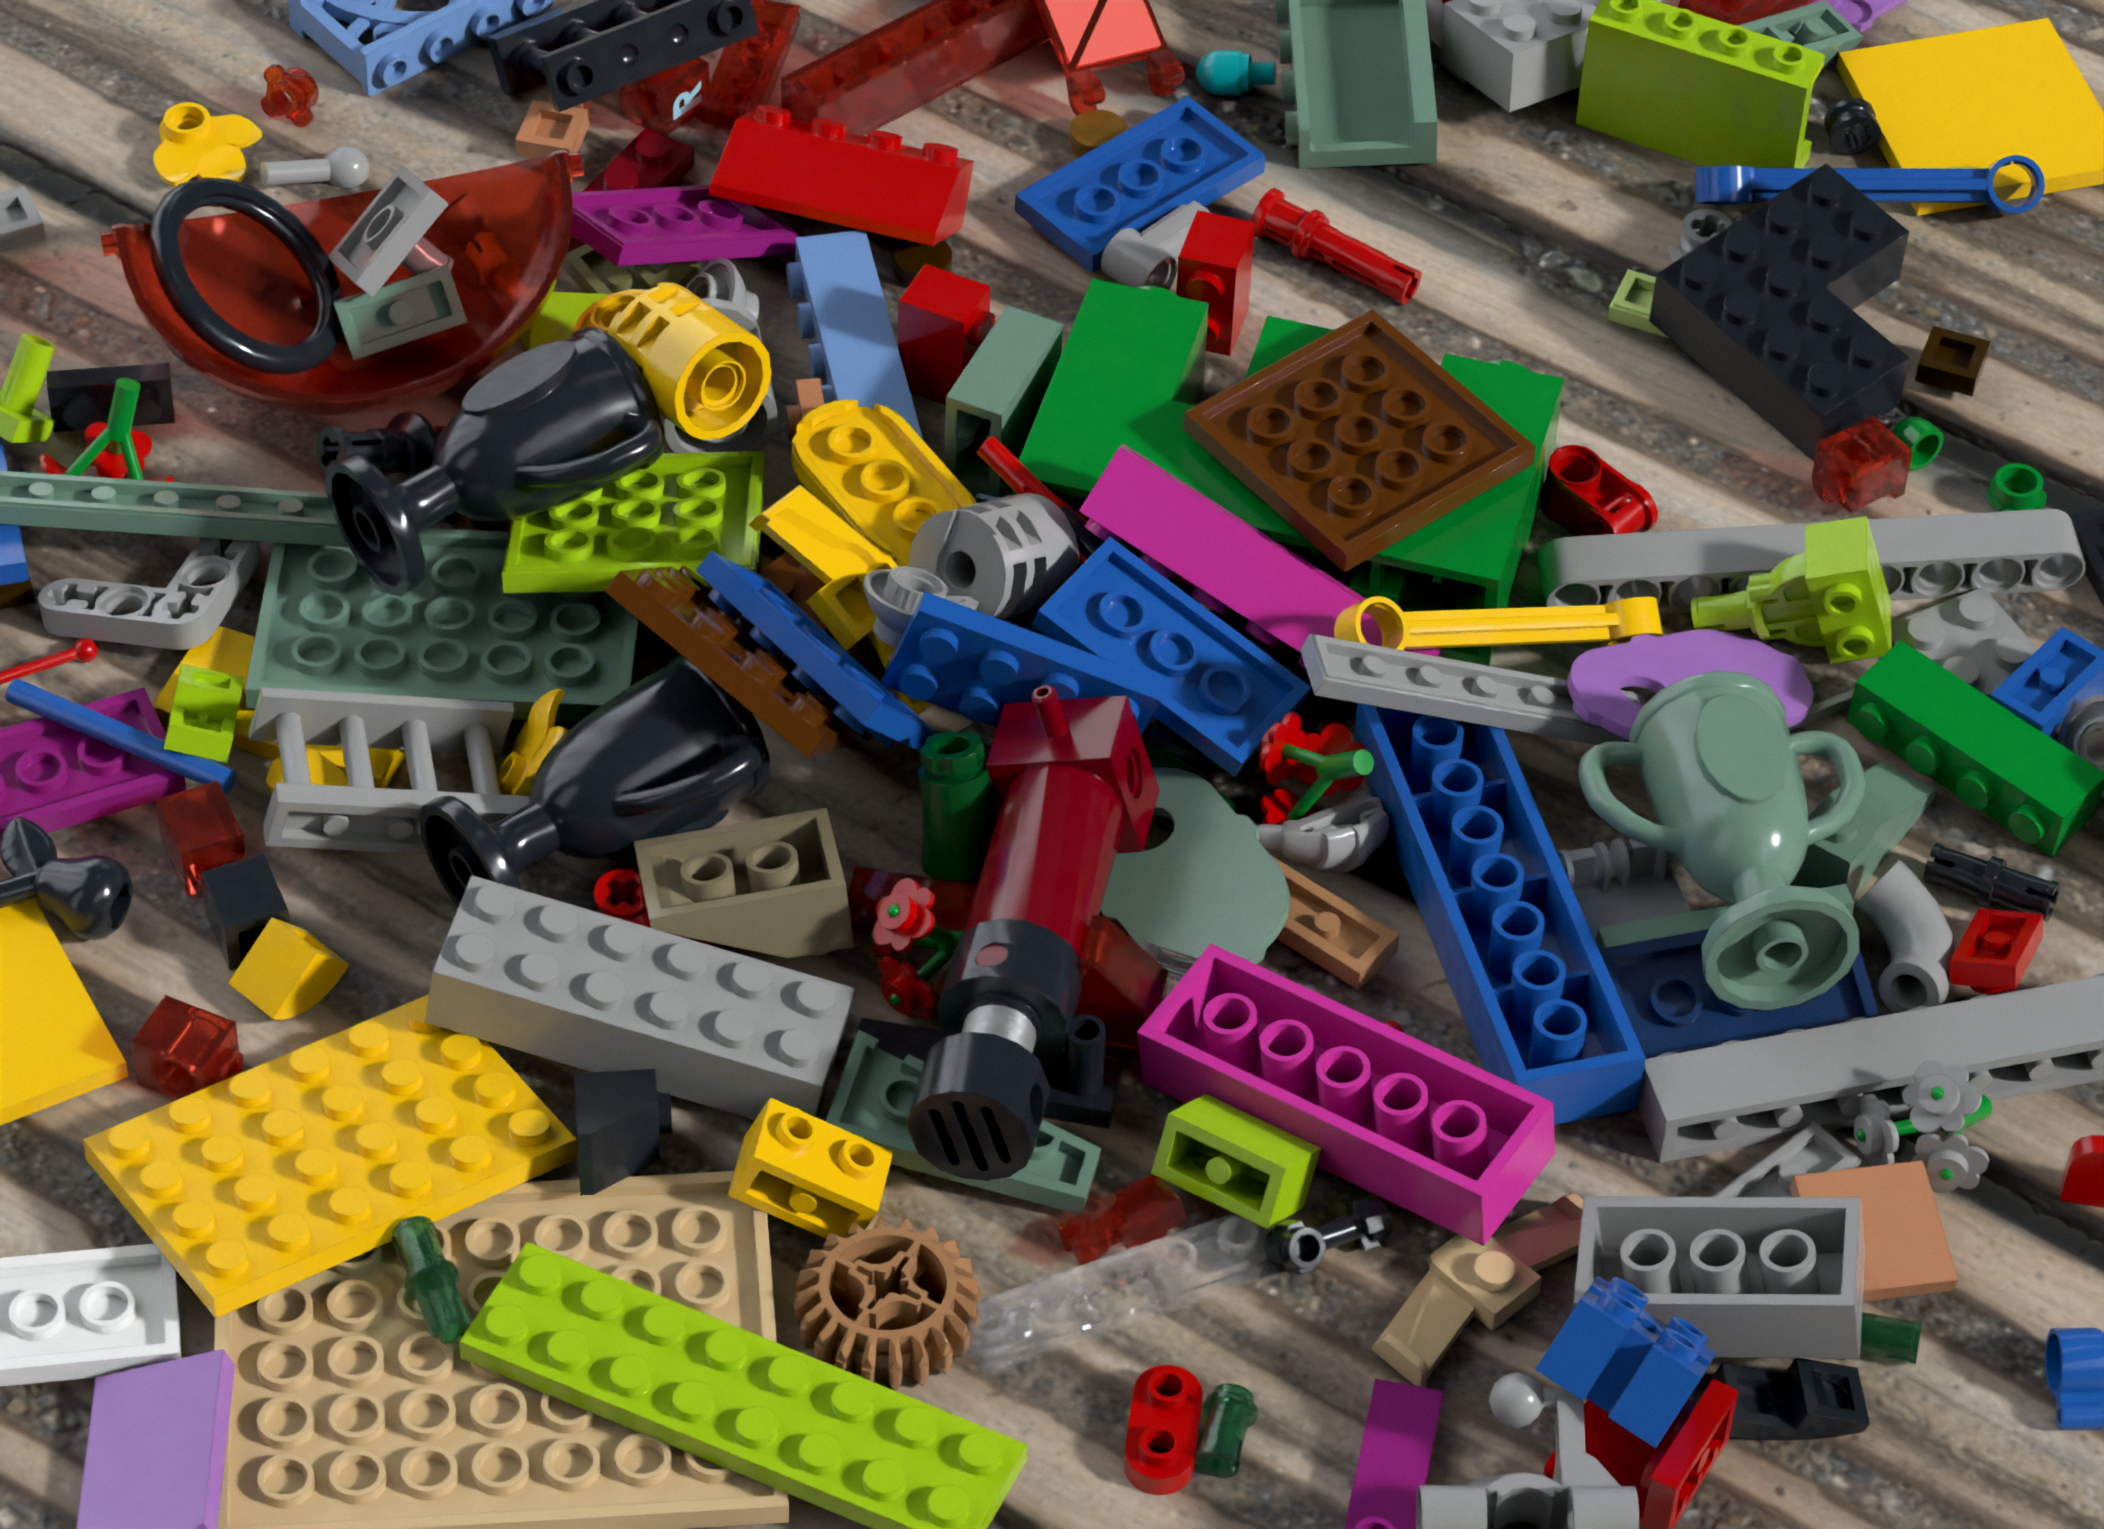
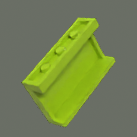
[1576,0,1825,168]

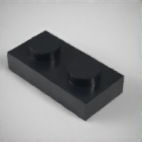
[47,363,175,432]

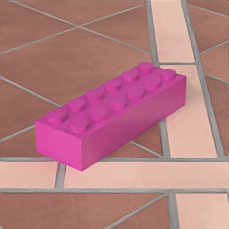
[1137,944,1555,1246]

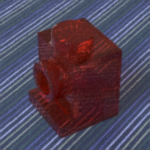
[1812,415,1913,513]

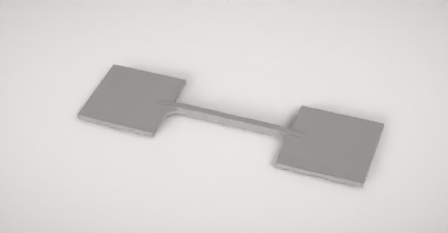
[1788,586,2038,731]

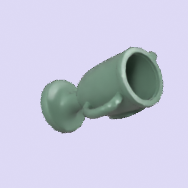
[1578,670,1866,1010]

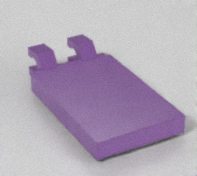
[76,1349,235,1529]

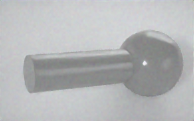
[260,146,369,188]

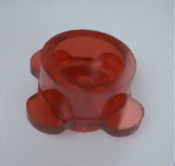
[261,64,319,127]

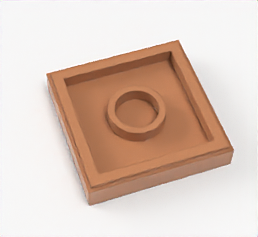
[1789,1160,1959,1302]

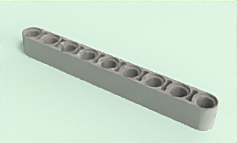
[1536,509,2085,615]

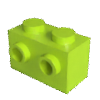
[1151,1094,1321,1229]

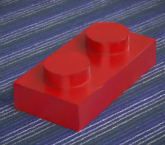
[1950,908,2043,994]

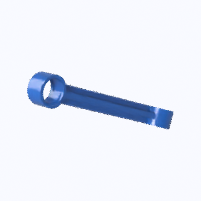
[1695,155,2045,216]

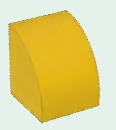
[228,917,350,1020]

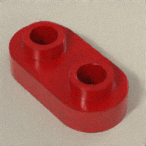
[1124,1365,1203,1495]

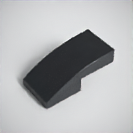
[1710,1358,1870,1440]

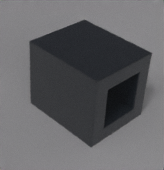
[201,854,290,970]

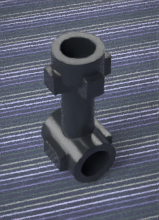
[1264,1196,1392,1275]

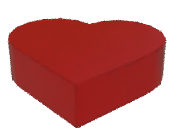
[2060,1135,2104,1208]

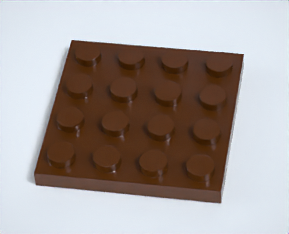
[1183,309,1536,572]
[605,565,860,758]

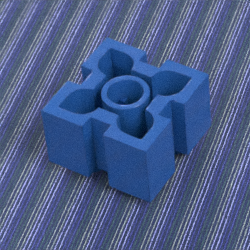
[1535,1276,1716,1448]

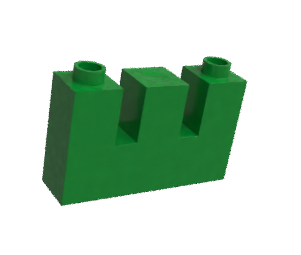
[1012,278,1564,666]

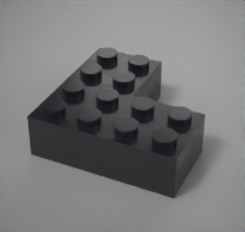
[1649,163,1910,462]

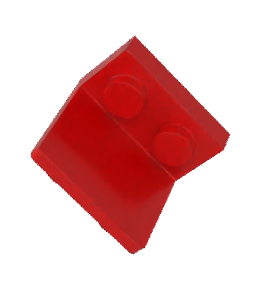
[1543,1379,1738,1529]

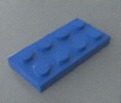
[1015,96,1265,273]
[1032,537,1311,777]
[695,551,935,751]
[881,591,1166,735]

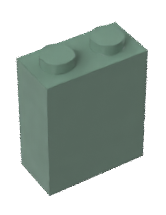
[944,305,1063,498]

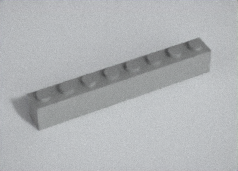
[1637,973,2104,1163]

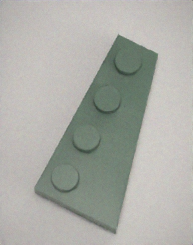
[825,1030,1101,1215]

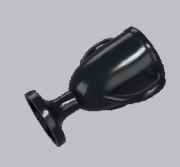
[325,327,665,597]
[418,654,771,908]

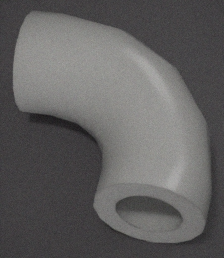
[1854,859,1955,1014]

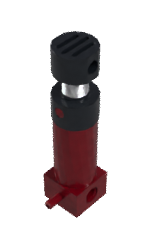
[906,685,1160,1181]

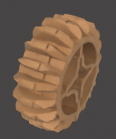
[794,1215,981,1391]

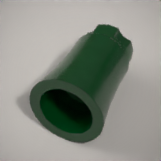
[918,731,998,882]

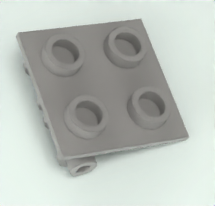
[1557,838,1691,942]

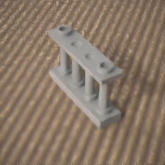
[248,687,529,854]

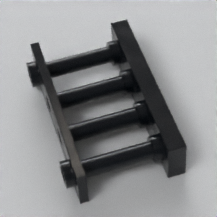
[486,0,759,112]

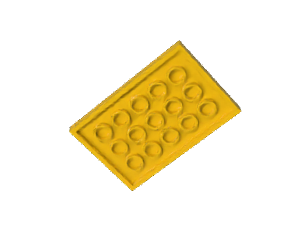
[83,994,578,1318]

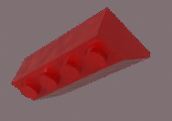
[709,105,974,246]

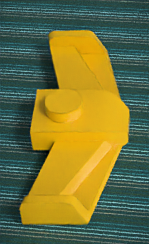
[748,485,933,716]

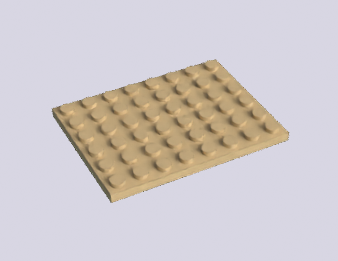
[214,1171,789,1529]

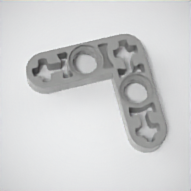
[38,538,262,650]

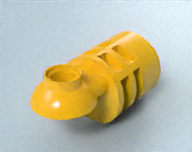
[574,282,772,440]

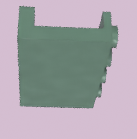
[1275,0,1438,169]

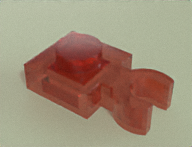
[1057,1174,1188,1265]

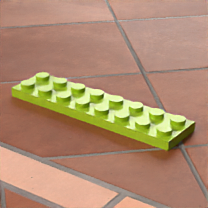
[459,1242,1028,1529]

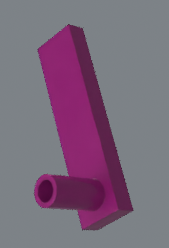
[1344,1379,1444,1529]

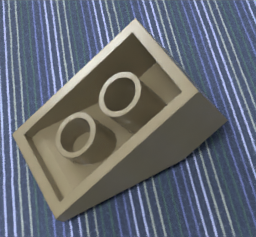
[634,808,854,958]

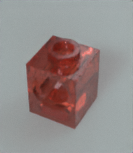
[131,995,243,1100]

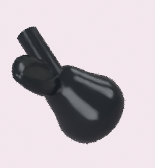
[0,817,133,941]

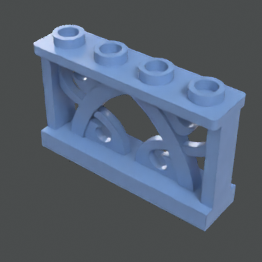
[288,0,553,97]

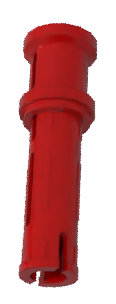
[1250,188,1422,305]

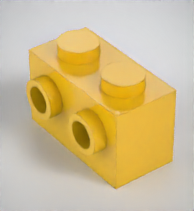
[727,1097,893,1239]

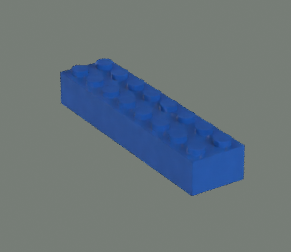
[1354,703,1646,1125]

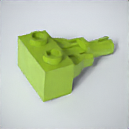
[1691,516,1892,664]

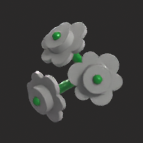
[1854,1060,1992,1193]

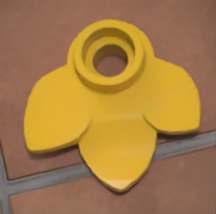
[153,102,262,187]
[497,688,568,796]

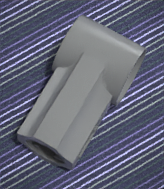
[1101,200,1210,290]

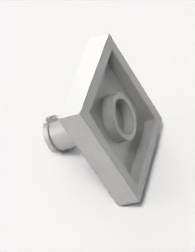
[328,165,454,297]

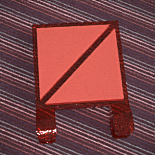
[1034,0,1185,115]

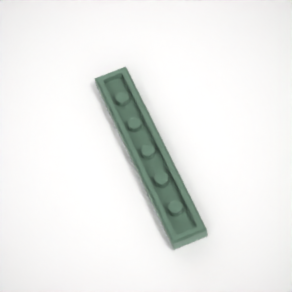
[0,471,349,547]

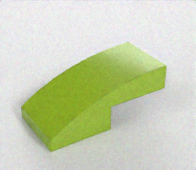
[164,663,244,763]

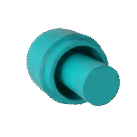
[1196,50,1277,96]

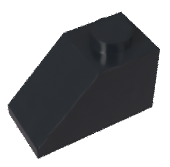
[574,1069,672,1196]

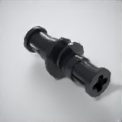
[315,411,446,484]

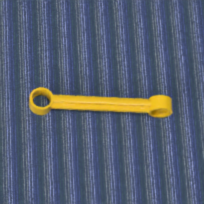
[1334,596,1663,650]

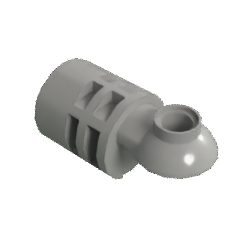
[660,257,777,453]
[864,493,1079,647]

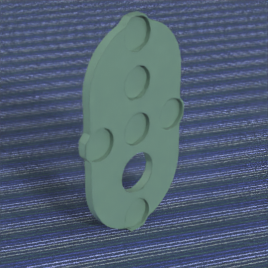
[1099,768,1291,975]

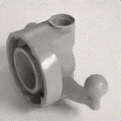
[1416,1372,1639,1529]

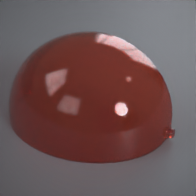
[100,148,584,416]

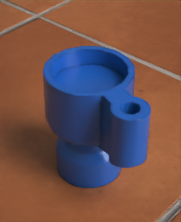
[2045,1327,2104,1430]

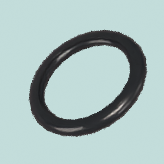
[149,177,344,375]

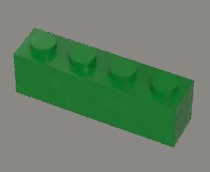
[1846,640,2104,858]

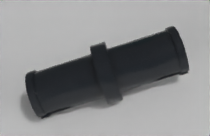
[1923,843,2060,922]

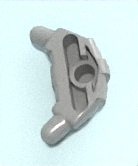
[1257,787,1390,873]

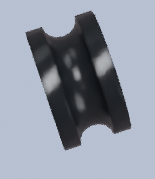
[1824,98,1881,156]

